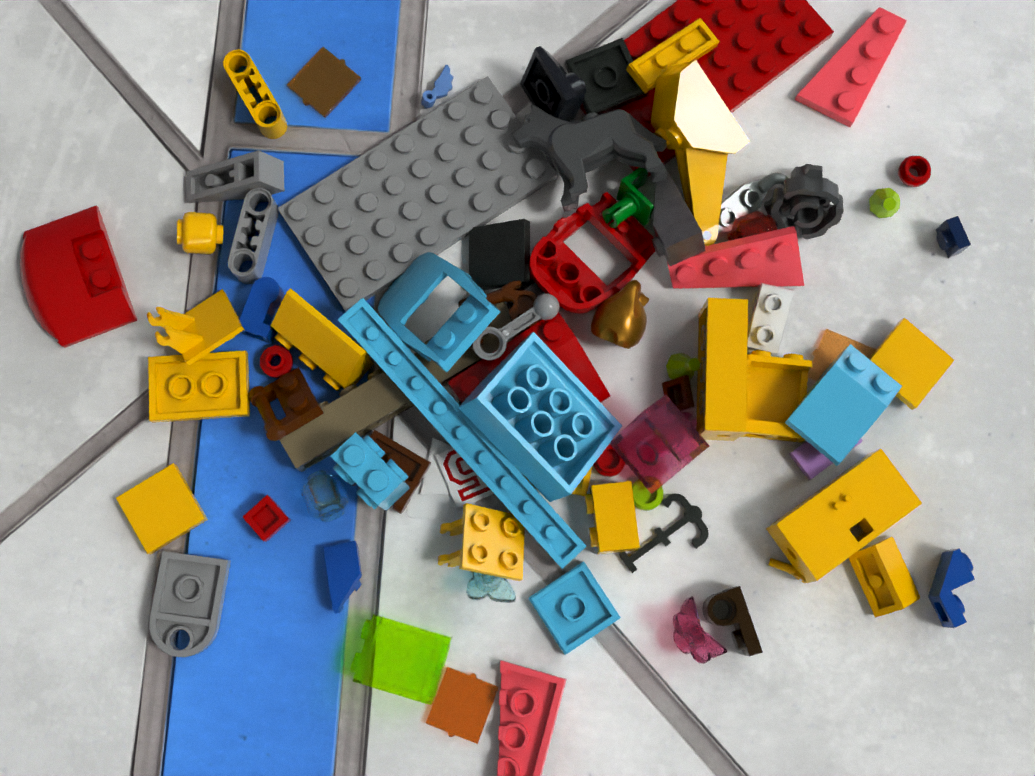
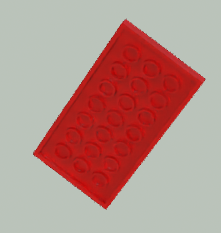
[580,0,834,178]

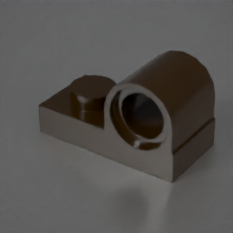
[702,586,763,656]

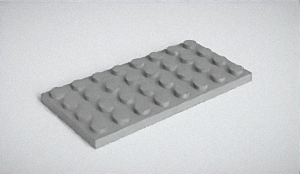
[277,76,557,312]

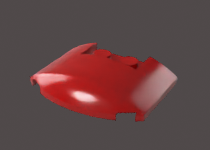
[20,205,137,348]

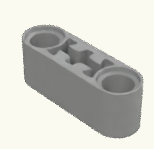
[228,188,279,284]

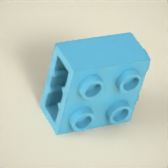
[331,432,410,511]

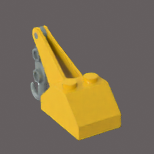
[650,60,789,246]

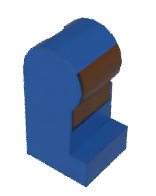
[239,277,285,344]

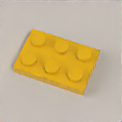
[148,350,250,423]

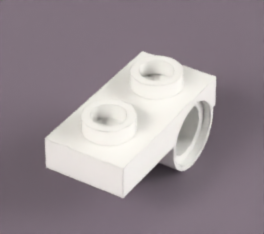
[747,283,794,354]

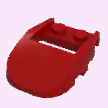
[529,192,655,314]

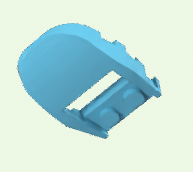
[378,252,500,372]

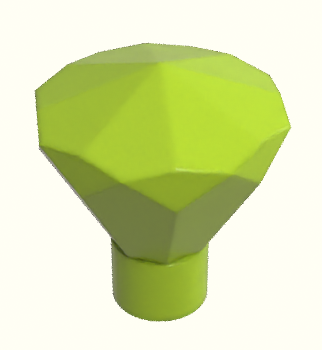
[869,188,900,218]
[666,353,700,380]

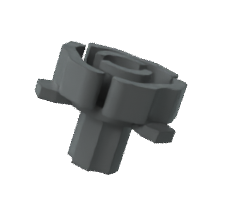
[764,164,844,239]

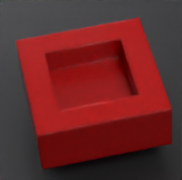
[243,495,291,542]

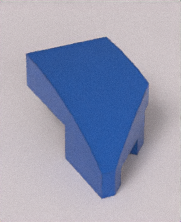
[323,541,362,614]

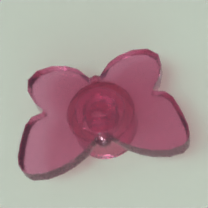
[673,596,727,664]

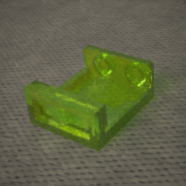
[350,614,453,705]

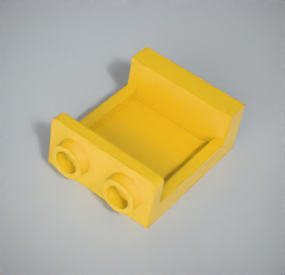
[740,350,812,443]

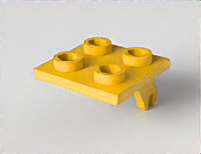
[147,289,244,366]
[438,503,525,581]

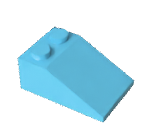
[784,344,902,466]

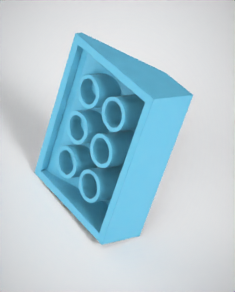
[458,332,622,502]

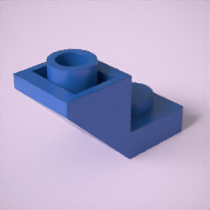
[928,548,975,628]

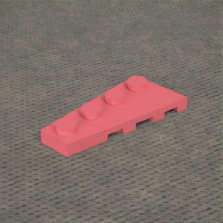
[795,7,907,127]
[667,226,804,289]
[497,661,567,776]

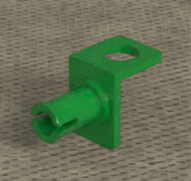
[602,167,654,228]

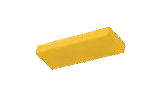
[626,18,720,94]

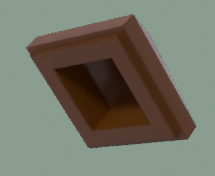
[662,375,695,415]

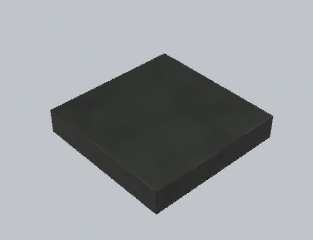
[565,38,648,115]
[469,219,530,290]

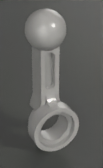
[473,293,559,360]

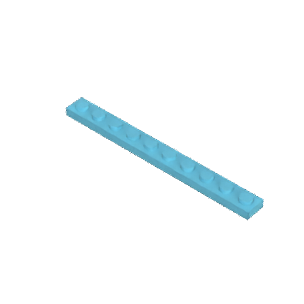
[338,298,587,569]

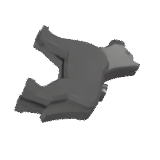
[511,105,667,212]

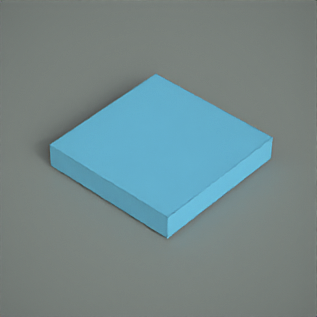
[528,562,621,655]

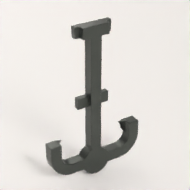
[618,494,709,573]

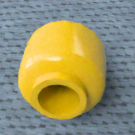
[177,212,223,255]

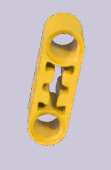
[223,49,287,139]

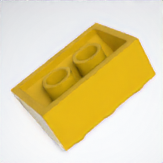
[270,288,374,391]

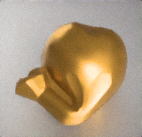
[591,280,649,349]

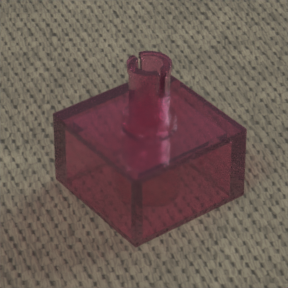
[609,395,709,494]

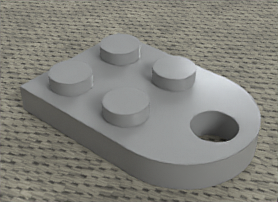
[149,551,231,657]

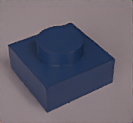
[936,216,971,258]

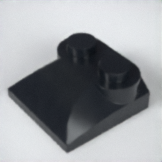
[520,46,586,122]

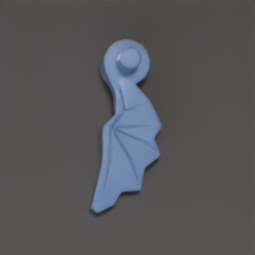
[421,65,454,109]

